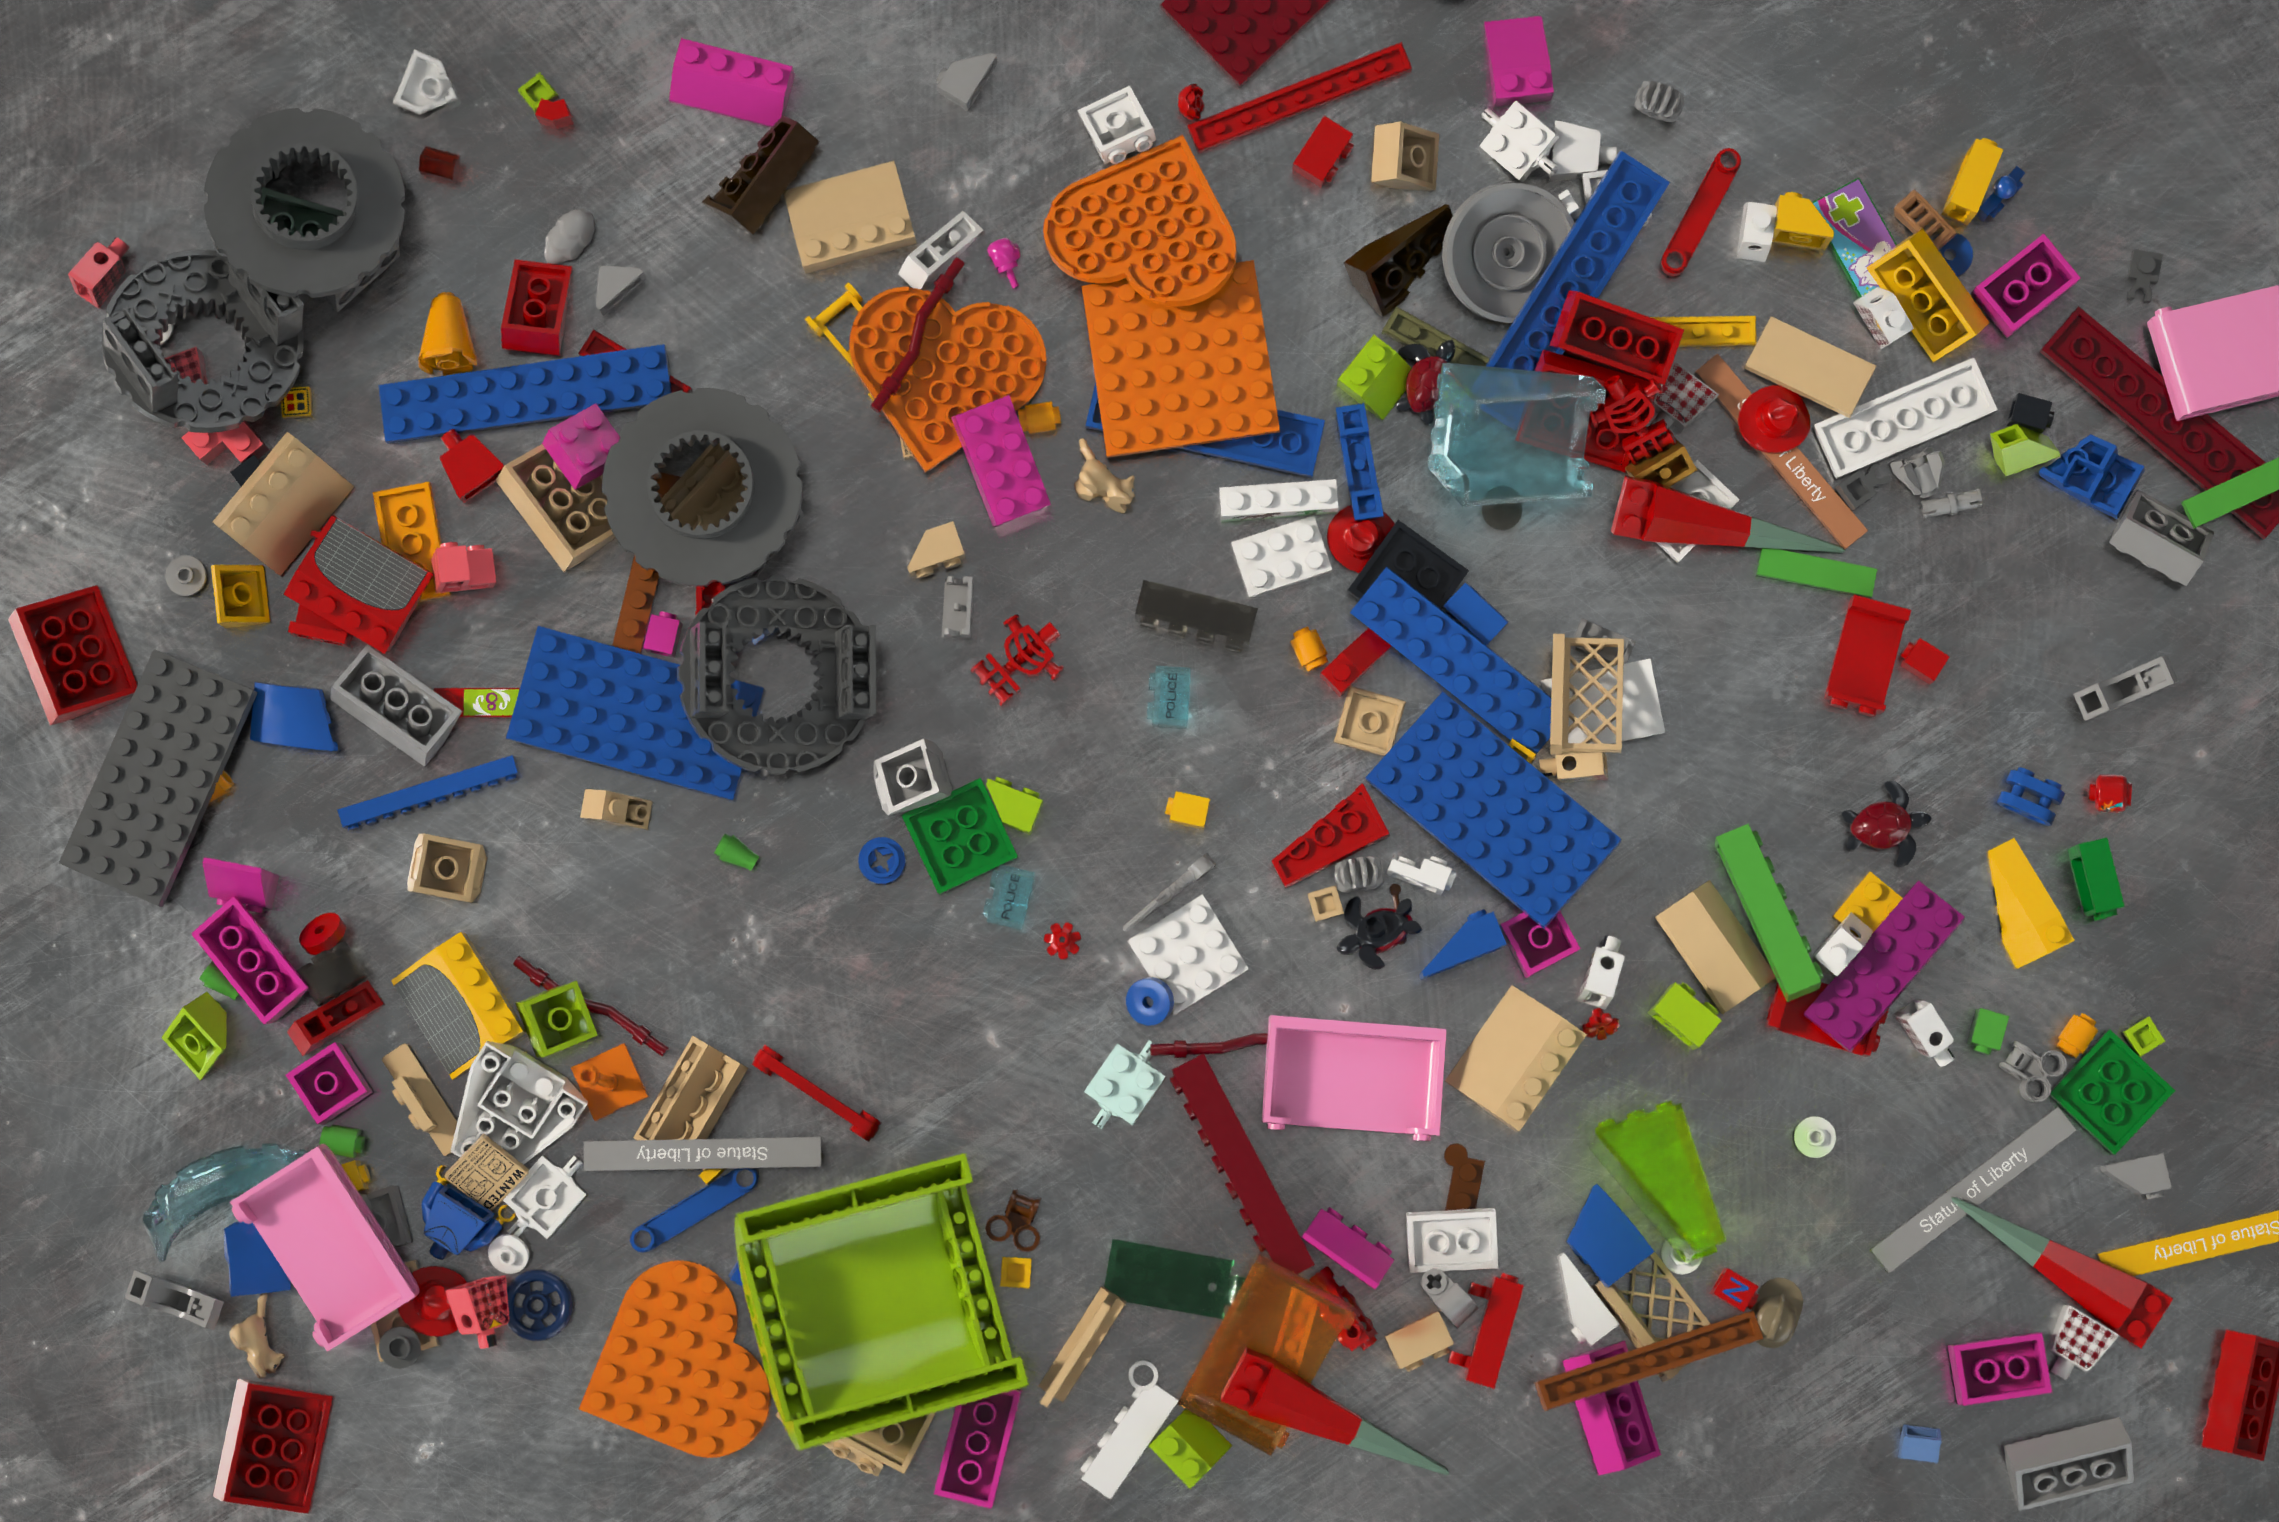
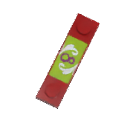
[434,688,520,718]

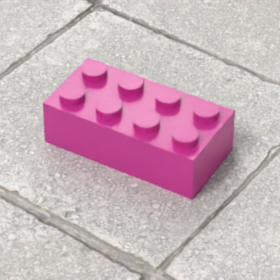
[951,395,1051,526]
[934,1389,1022,1509]

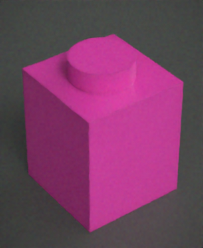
[643,611,683,658]

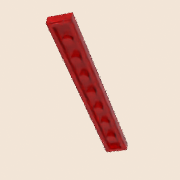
[1187,42,1412,154]

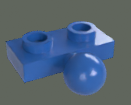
[1975,166,2025,222]

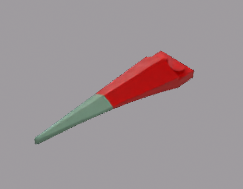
[1611,476,1845,552]
[1951,1197,2173,1349]
[1221,1347,1449,1475]

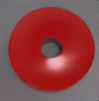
[299,913,346,955]

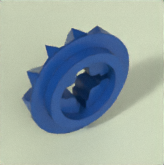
[858,837,906,884]

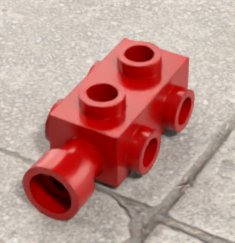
[1309,1266,1378,1352]

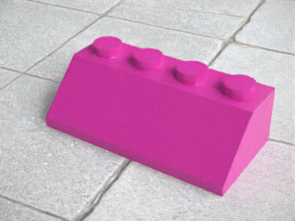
[669,38,795,127]
[191,896,309,1025]
[1563,1341,1661,1476]

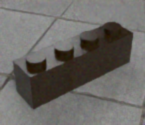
[702,116,820,235]

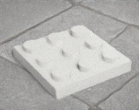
[1128,894,1249,1016]

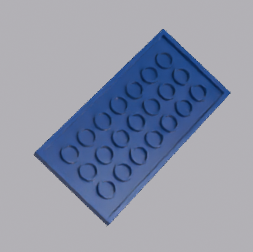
[506,626,764,801]
[1366,692,1622,929]

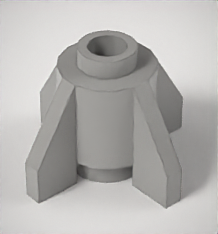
[1890,446,1945,498]

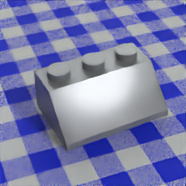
[2109,489,2214,586]

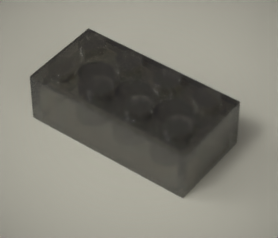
[1135,580,1258,652]

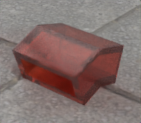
[419,146,461,184]

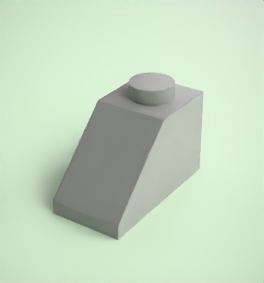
[936,53,998,111]
[2100,1153,2172,1199]

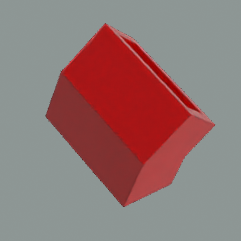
[535,98,574,129]

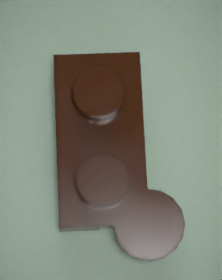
[1444,1144,1485,1210]

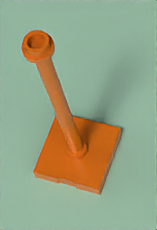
[571,1043,649,1121]

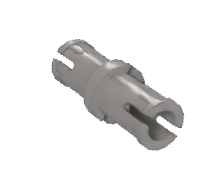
[1921,489,1983,519]

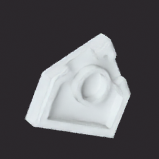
[392,49,458,115]

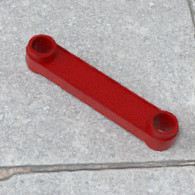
[1660,148,1741,276]
[752,1044,882,1142]

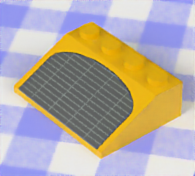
[391,932,527,1080]

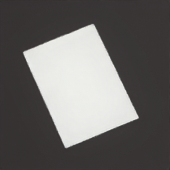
[1541,659,1665,744]

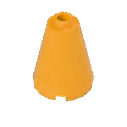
[418,292,477,376]

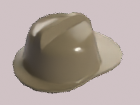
[1752,1277,1803,1348]

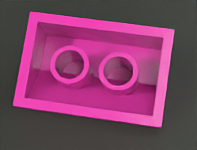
[1301,1207,1394,1289]

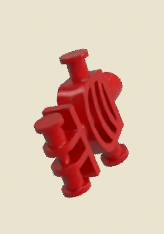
[1590,375,1677,465]
[970,614,1064,706]

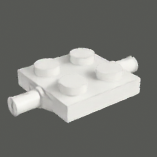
[1480,100,1560,182]
[503,1155,588,1239]

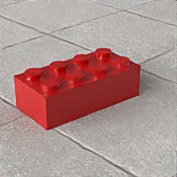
[1549,290,1684,385]

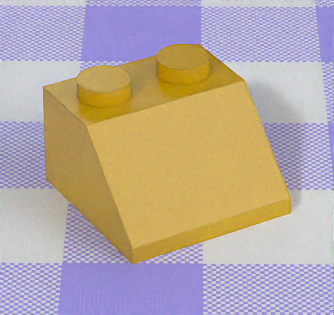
[1772,192,1834,250]

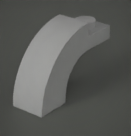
[2073,655,2179,721]
[125,1270,224,1330]

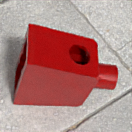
[439,429,504,503]

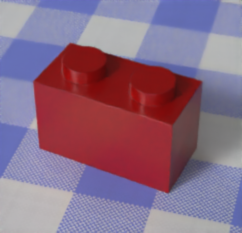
[1292,116,1355,188]

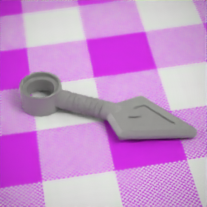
[1123,853,1217,931]

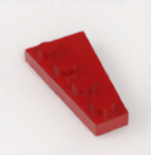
[1272,783,1390,889]

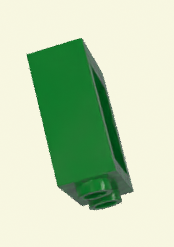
[2067,838,2125,921]

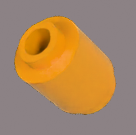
[1018,401,1061,434]
[1290,626,1329,672]
[2056,1013,2098,1059]

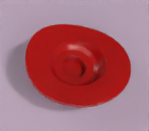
[1738,385,1811,453]
[1327,505,1395,573]
[397,1266,467,1337]

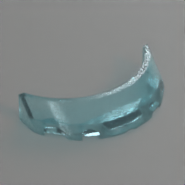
[143,1144,308,1262]

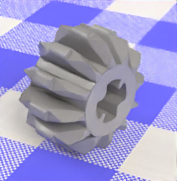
[1634,81,1685,122]
[1334,856,1384,893]

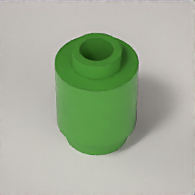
[319,1124,365,1158]

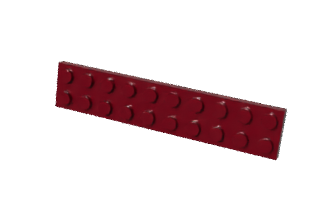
[2039,306,2279,540]

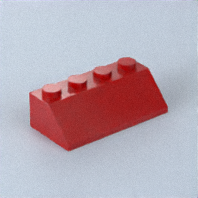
[2202,1329,2279,1461]

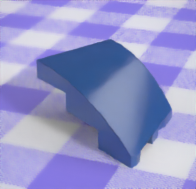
[2039,434,2145,519]
[250,682,338,751]
[1566,1184,1655,1288]
[223,1221,291,1297]

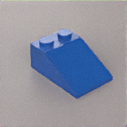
[1419,909,1507,980]

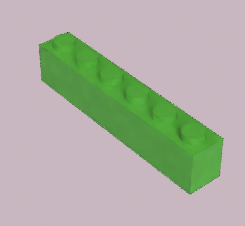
[1715,824,1824,1002]

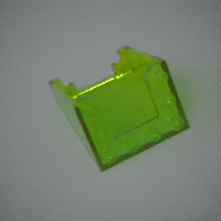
[1588,1100,1727,1262]

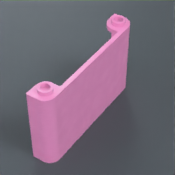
[2147,285,2279,421]
[1262,1015,1447,1141]
[230,1143,419,1352]

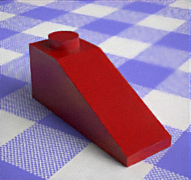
[1320,628,1392,697]
[287,980,384,1056]

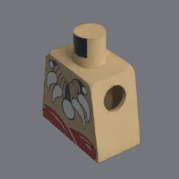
[1540,751,1608,783]

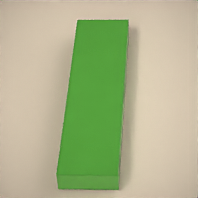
[2181,457,2279,529]
[1756,548,1877,599]

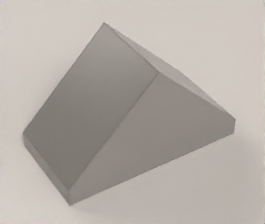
[596,265,647,316]

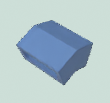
[1898,1425,1942,1463]

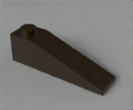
[1344,204,1453,317]

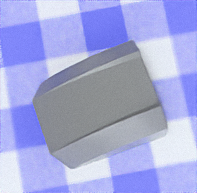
[873,738,952,815]

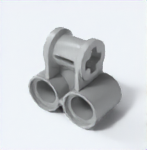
[1999,1041,2067,1102]
[1421,1269,1478,1328]

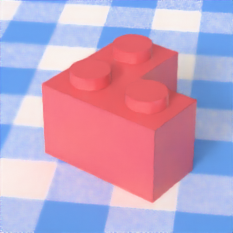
[181,421,270,465]
[431,542,496,594]

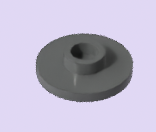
[379,1327,421,1369]

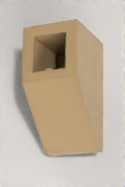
[907,521,966,579]
[580,789,652,830]

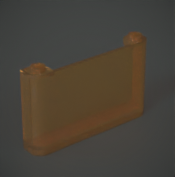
[1177,1254,1357,1456]

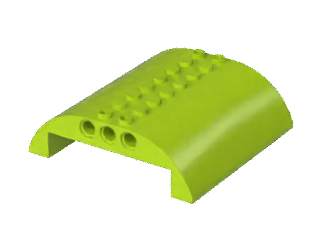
[735,1153,1029,1451]

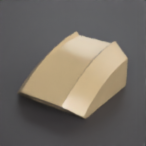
[407,833,487,903]

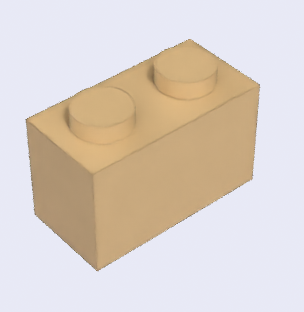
[1384,1311,1454,1372]

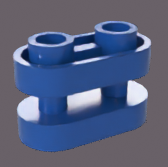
[1997,767,2065,826]

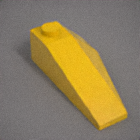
[1987,838,2075,969]

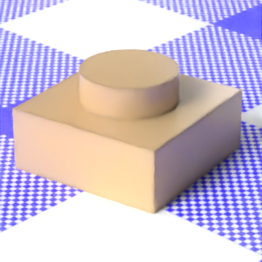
[1307,885,1344,922]

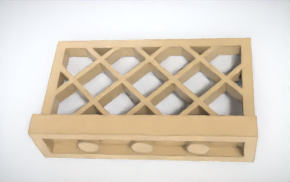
[1550,634,1624,755]
[1591,1252,1711,1382]
[1038,1286,1127,1407]

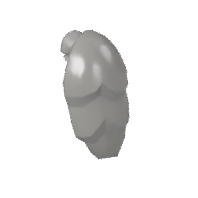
[544,209,594,264]

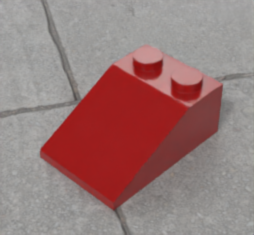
[501,259,572,356]

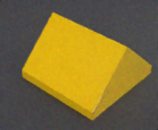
[211,565,270,629]

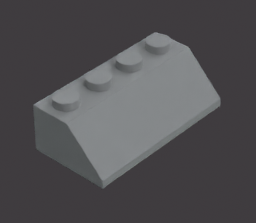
[330,645,462,767]
[2004,1417,2134,1511]

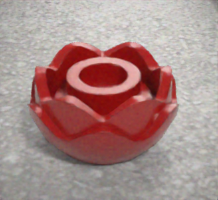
[1178,84,1204,120]

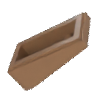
[1894,189,1956,250]

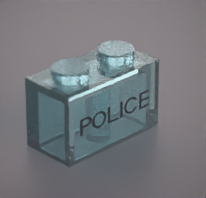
[1147,666,1191,729]
[983,864,1036,931]

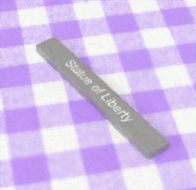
[1870,1107,2076,1273]
[584,1137,822,1171]

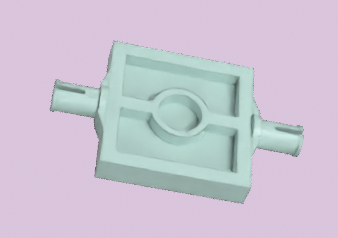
[1084,1040,1167,1129]

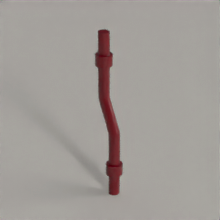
[870,257,965,413]
[513,955,669,1057]
[1150,1033,1268,1058]

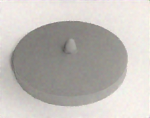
[1442,182,1575,323]

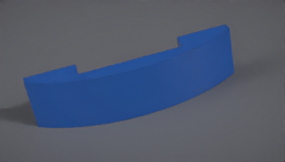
[1336,403,1384,521]

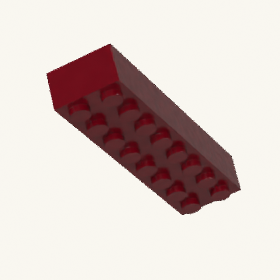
[1169,1053,1315,1282]

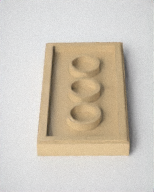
[1745,316,1876,418]

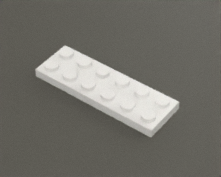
[1813,358,1998,479]

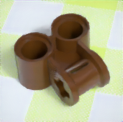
[985,1188,1042,1252]

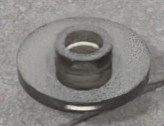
[1482,489,1523,530]

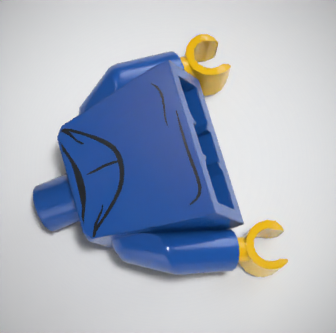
[422,1165,516,1260]

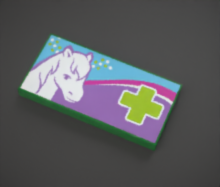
[1812,178,1897,298]

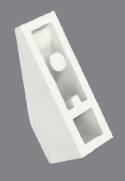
[898,211,984,290]
[1557,1253,1619,1346]

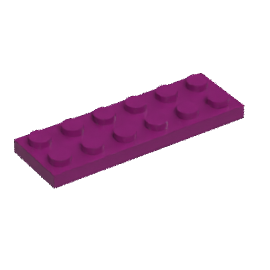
[1804,880,1965,1053]

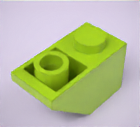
[1990,424,2060,476]
[986,777,1044,835]

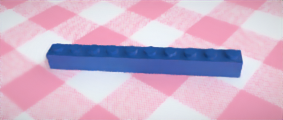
[338,755,520,830]

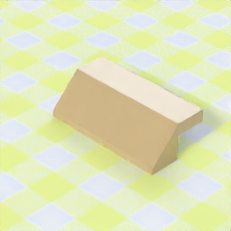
[659,443,747,530]
[1655,880,1775,1014]
[633,1036,748,1171]

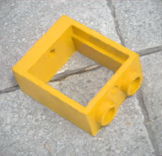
[1941,138,2004,226]

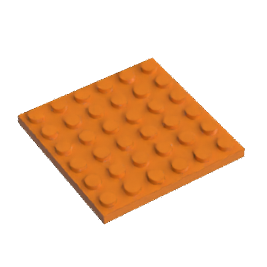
[1081,260,1280,458]

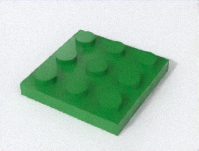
[901,778,1018,895]
[2050,1029,2175,1155]

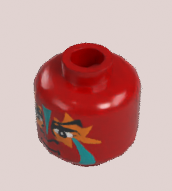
[2089,774,2132,813]

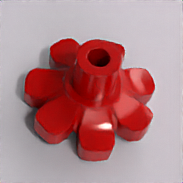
[1044,922,1081,960]
[1582,1008,1620,1040]

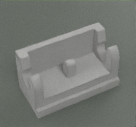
[942,576,974,639]
[1571,618,1636,665]

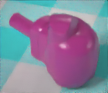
[987,238,1021,289]

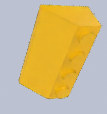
[1867,228,1990,362]

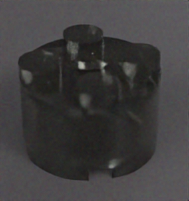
[297,941,368,1007]

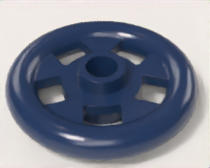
[507,1270,573,1341]

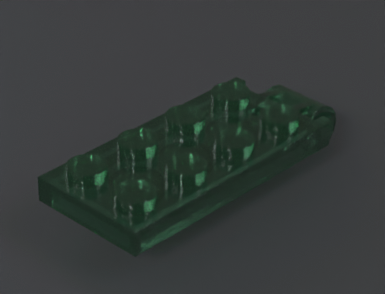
[1104,1239,1253,1319]

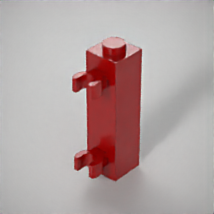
[1448,1273,1524,1389]

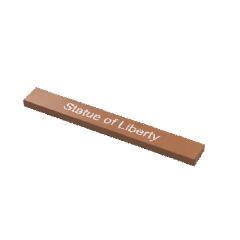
[1694,353,1868,550]

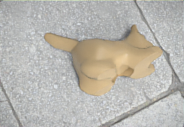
[1074,438,1135,513]
[230,1293,285,1379]

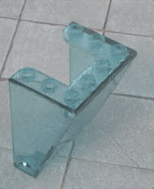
[1428,363,1606,507]

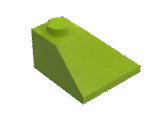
[161,992,227,1080]

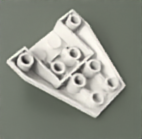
[450,1041,588,1165]

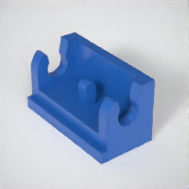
[1444,582,1509,645]

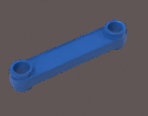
[630,1168,760,1252]

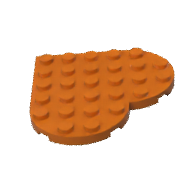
[1043,135,1237,307]
[849,287,1046,473]
[579,1260,771,1458]

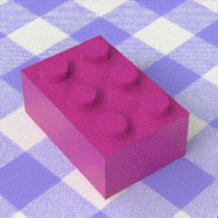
[1970,234,2081,338]
[1948,1332,2052,1406]

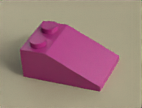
[1484,16,1554,107]
[203,857,279,913]

